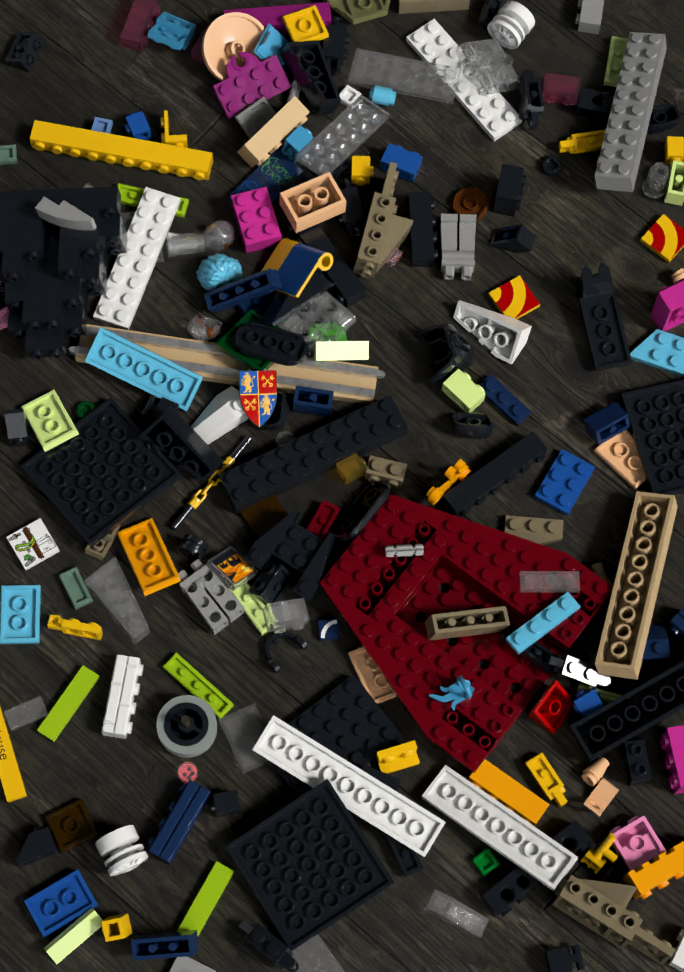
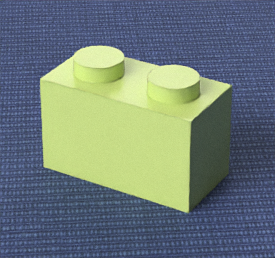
[664,160,684,206]
[442,369,486,412]

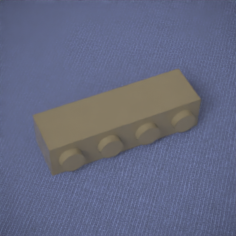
[397,0,470,14]
[425,606,510,641]

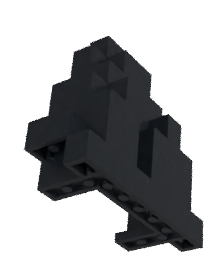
[0,186,127,359]

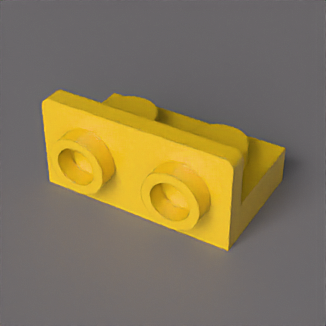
[376,740,420,774]

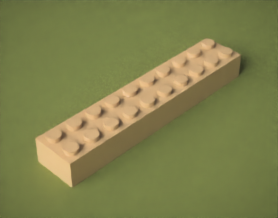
[595,491,678,680]

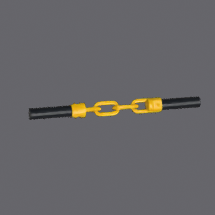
[170,436,253,530]

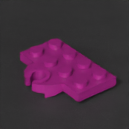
[212,52,291,119]

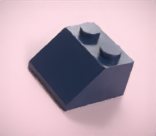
[641,625,670,665]

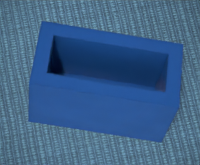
[380,143,423,183]

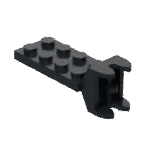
[576,263,632,371]

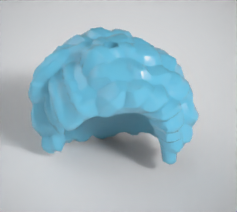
[196,253,242,291]

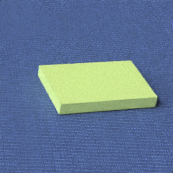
[21,390,79,452]

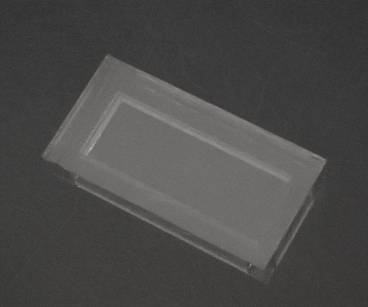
[4,696,48,731]

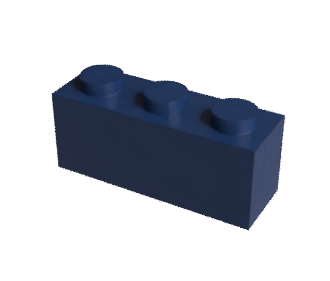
[131,930,199,961]

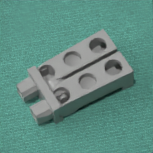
[440,214,477,280]
[178,559,245,635]

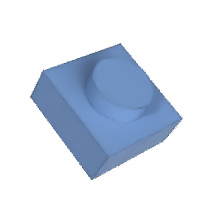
[91,117,113,134]

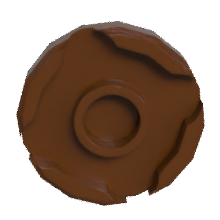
[452,187,489,221]

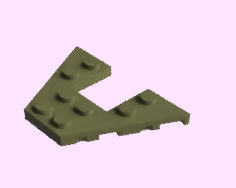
[322,0,390,25]

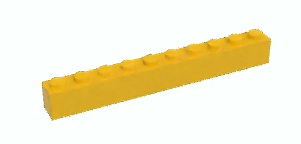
[30,120,213,180]

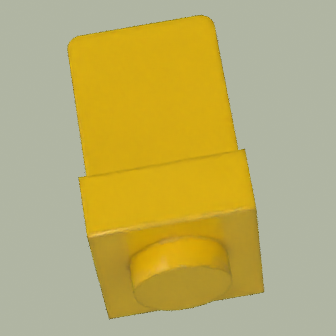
[161,110,188,148]

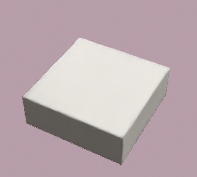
[339,84,362,109]

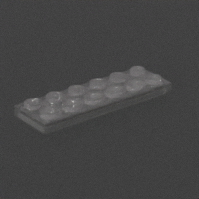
[348,48,461,104]
[296,95,390,176]

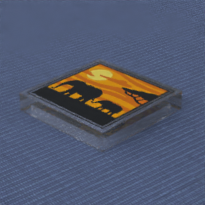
[206,546,259,591]

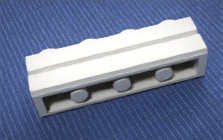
[101,655,144,739]

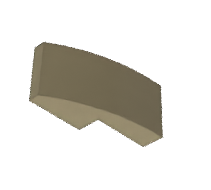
[85,525,120,561]

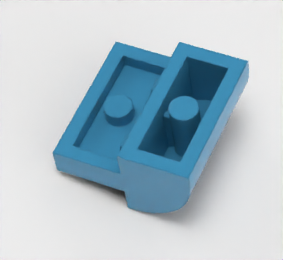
[147,12,196,50]

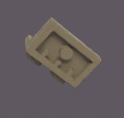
[364,455,407,488]

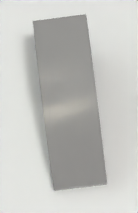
[35,197,97,230]

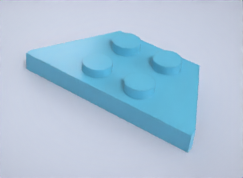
[630,329,684,377]

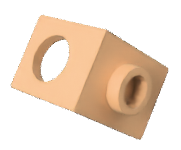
[583,778,619,816]

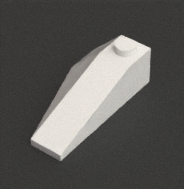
[453,300,532,364]
[191,386,249,444]

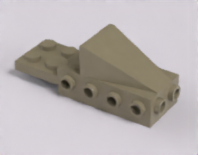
[353,162,413,278]
[553,875,675,966]

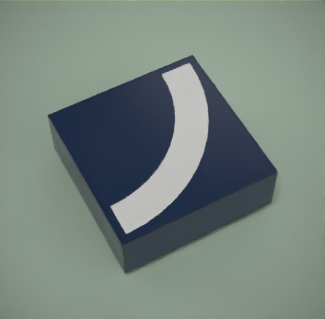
[318,619,340,641]

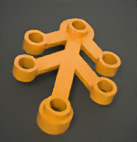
[426,459,472,506]

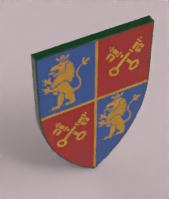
[238,370,277,428]

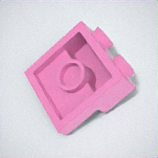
[610,816,666,871]

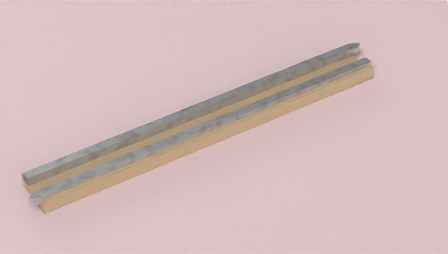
[69,324,385,405]

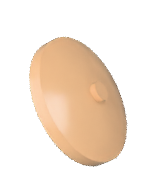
[202,12,265,81]

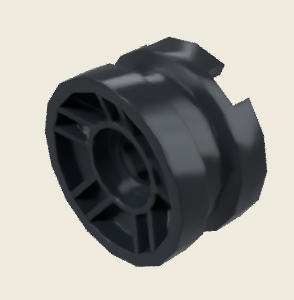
[177,534,208,561]

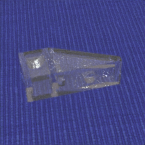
[425,889,489,938]

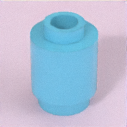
[369,85,397,106]

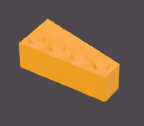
[622,841,684,900]

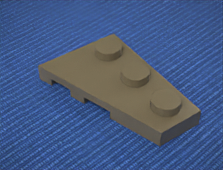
[504,515,563,545]

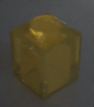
[336,453,367,485]

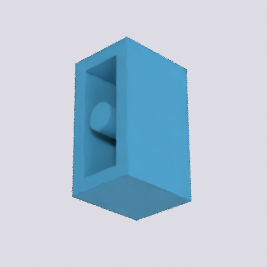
[281,125,314,163]

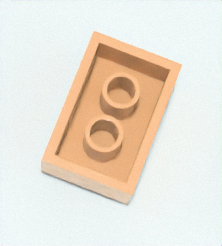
[279,172,347,233]

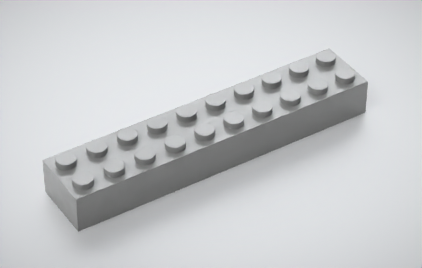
[595,32,667,192]

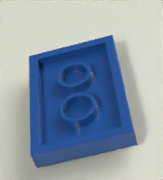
[534,449,595,516]
[24,870,98,938]

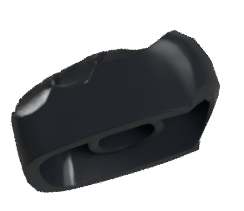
[647,104,680,134]
[262,391,289,431]
[452,412,493,439]

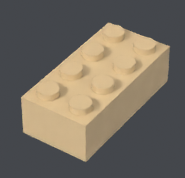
[237,96,310,167]

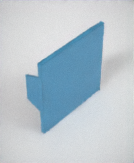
[253,23,289,66]

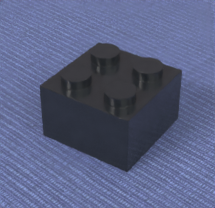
[493,164,526,217]

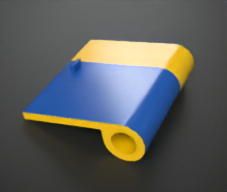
[261,238,333,298]

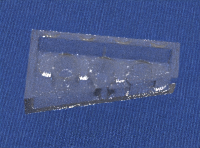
[85,556,150,644]

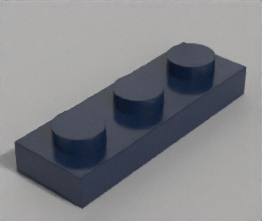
[479,374,531,427]

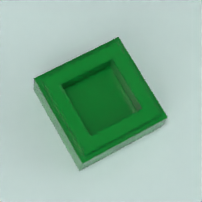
[471,848,500,877]

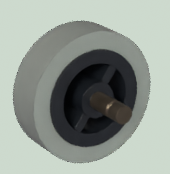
[156,695,217,758]

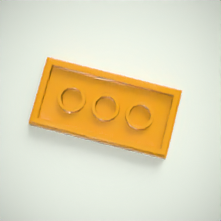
[116,518,181,596]

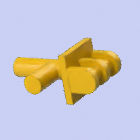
[580,833,618,874]

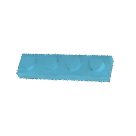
[506,592,581,655]

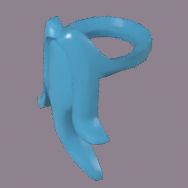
[429,675,474,711]

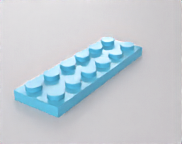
[85,327,204,411]

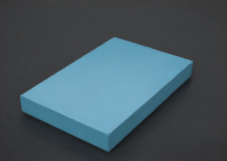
[0,585,41,644]

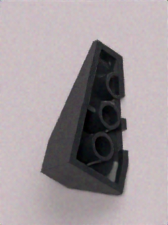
[259,270,332,326]

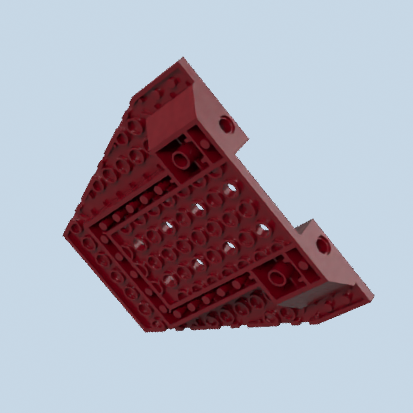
[320,494,613,773]

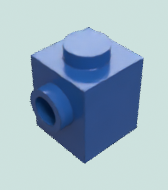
[124,111,152,140]
[572,687,605,718]

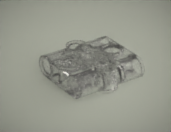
[455,39,521,95]
[279,291,356,357]

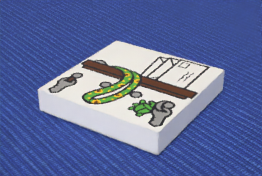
[6,518,60,570]

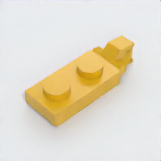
[558,130,606,154]
[47,615,103,640]
[525,752,568,807]

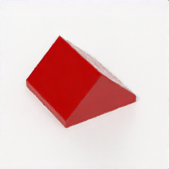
[528,679,575,734]

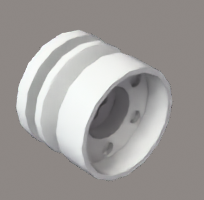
[487,1,535,49]
[95,825,148,876]

